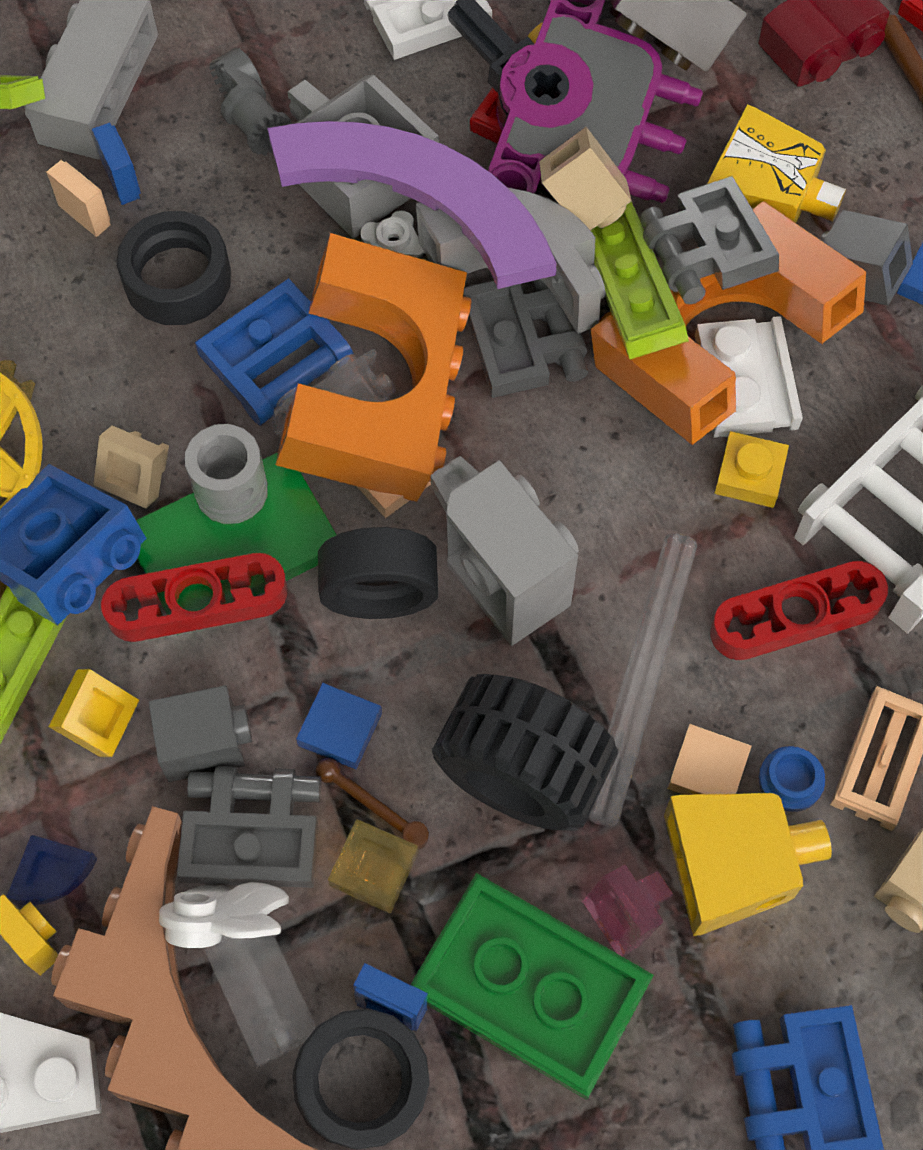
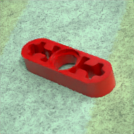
[101,553,288,642]
[710,561,888,660]

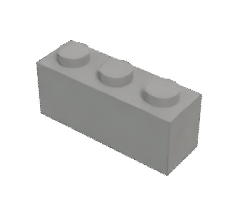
[25,0,158,160]

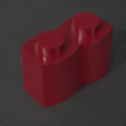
[758,0,890,87]

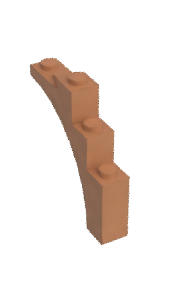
[51,806,317,1150]

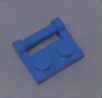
[195,278,354,425]

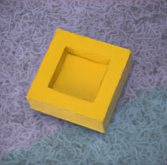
[714,431,789,508]
[48,669,139,757]
[0,894,58,976]

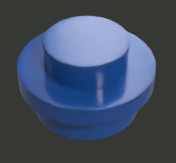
[758,746,825,812]

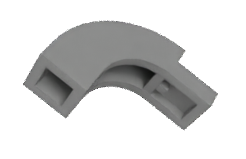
[416,188,605,334]

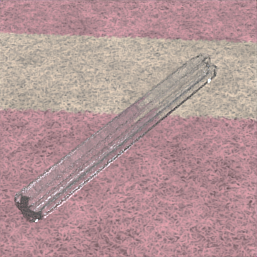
[588,533,697,827]

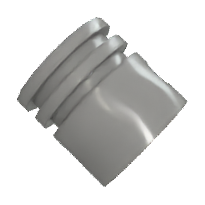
[185,424,268,524]

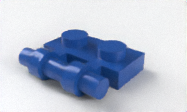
[732,1005,884,1150]

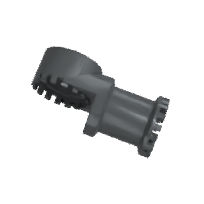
[209,47,292,156]

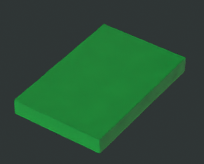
[136,452,337,635]
[410,873,654,1100]

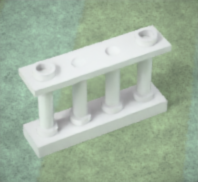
[794,385,923,634]

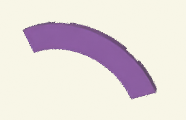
[267,121,556,289]

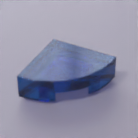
[6,835,98,905]

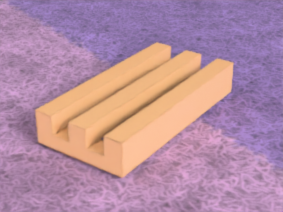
[830,686,923,831]

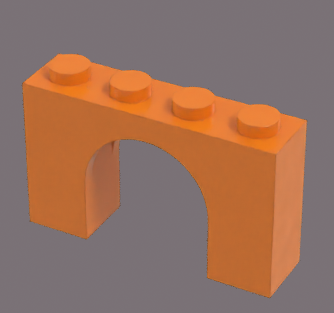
[591,201,866,445]
[275,233,471,502]

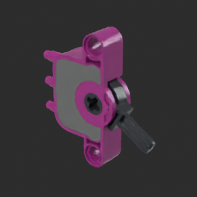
[447,0,703,203]

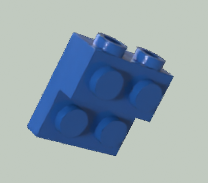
[0,464,147,626]

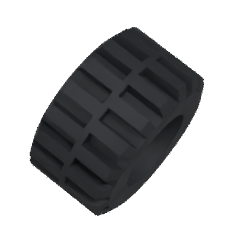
[432,674,618,831]

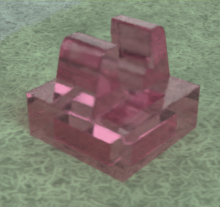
[582,864,673,957]

